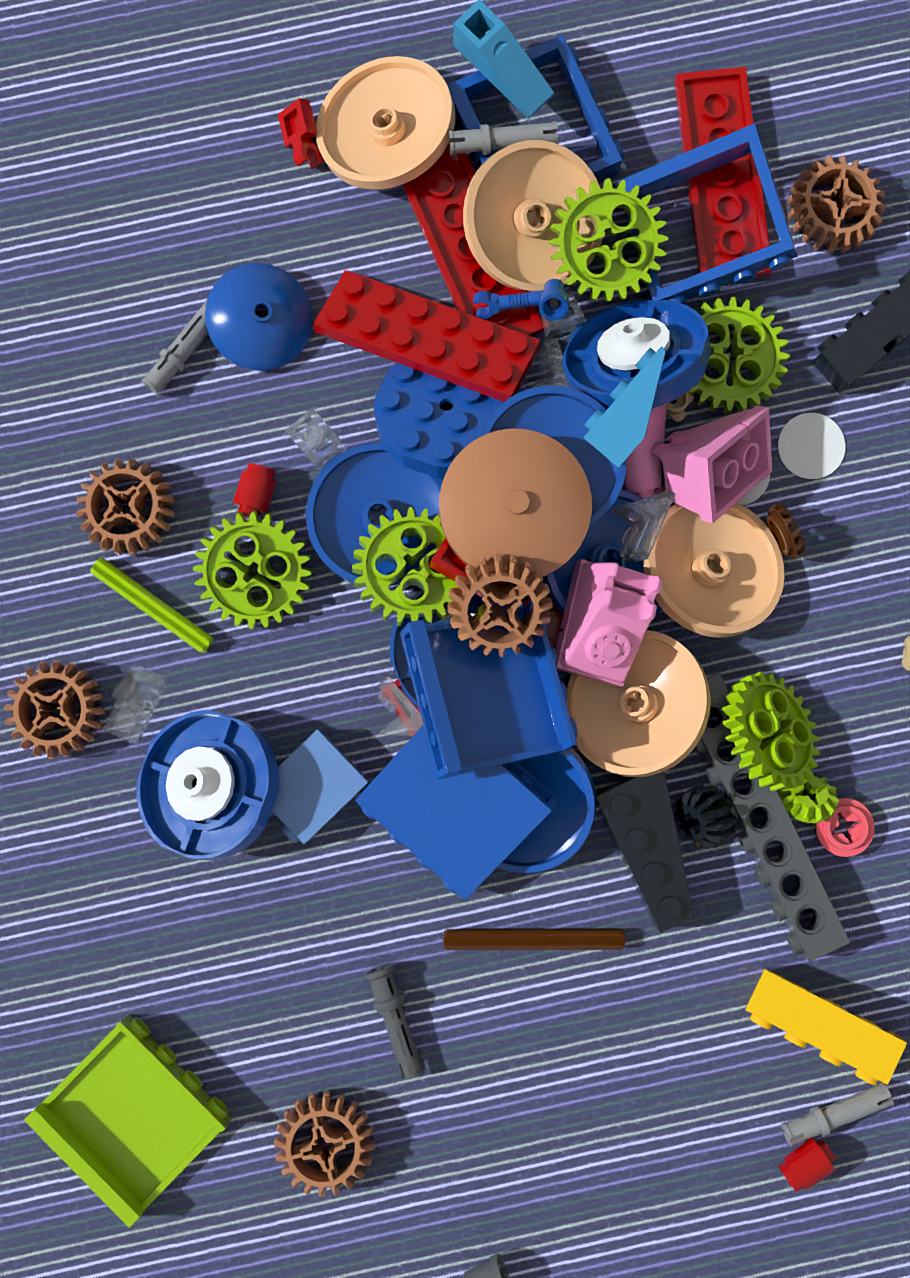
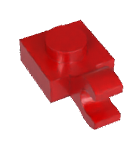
[278,98,323,169]

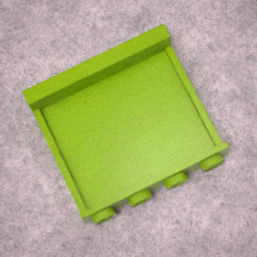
[24,1014,232,1228]

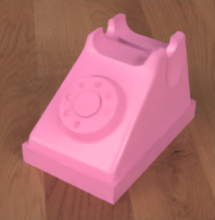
[652,405,772,523]
[555,559,663,687]

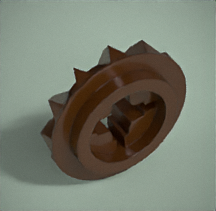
[766,503,805,559]

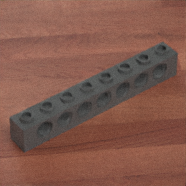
[694,673,850,962]

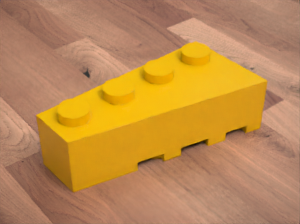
[745,968,907,1086]

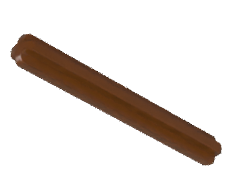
[443,929,625,950]

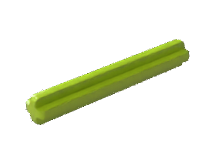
[90,558,214,653]

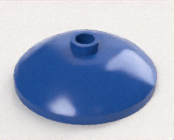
[205,263,313,371]

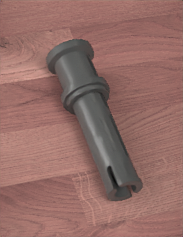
[363,963,424,1079]

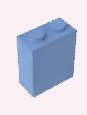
[270,729,370,844]

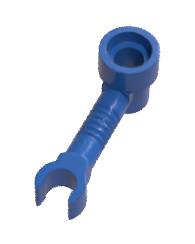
[473,279,569,321]

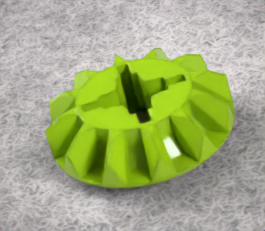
[778,771,839,823]

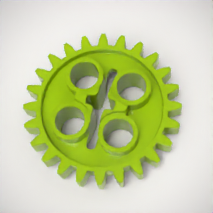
[548,178,668,302]
[688,297,790,415]
[352,507,458,626]
[193,510,313,629]
[723,672,820,792]

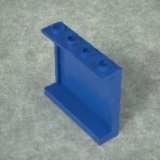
[400,601,577,780]
[355,725,558,900]

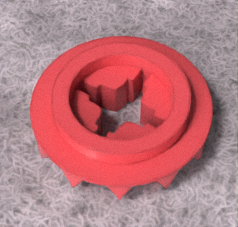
[814,798,874,857]

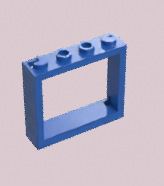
[447,35,624,183]
[616,123,798,304]

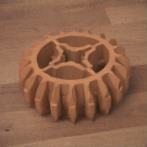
[787,155,886,254]
[76,458,175,556]
[448,553,553,658]
[3,660,106,759]
[274,1091,375,1198]

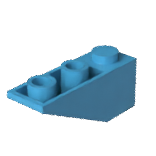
[453,0,554,119]
[583,346,666,468]

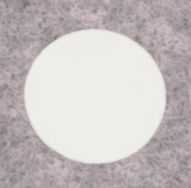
[778,413,845,479]

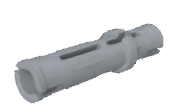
[449,121,559,155]
[141,298,208,396]
[781,1082,894,1147]

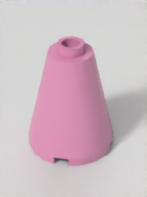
[623,404,667,498]

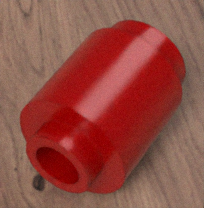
[232,463,277,517]
[778,1138,837,1193]

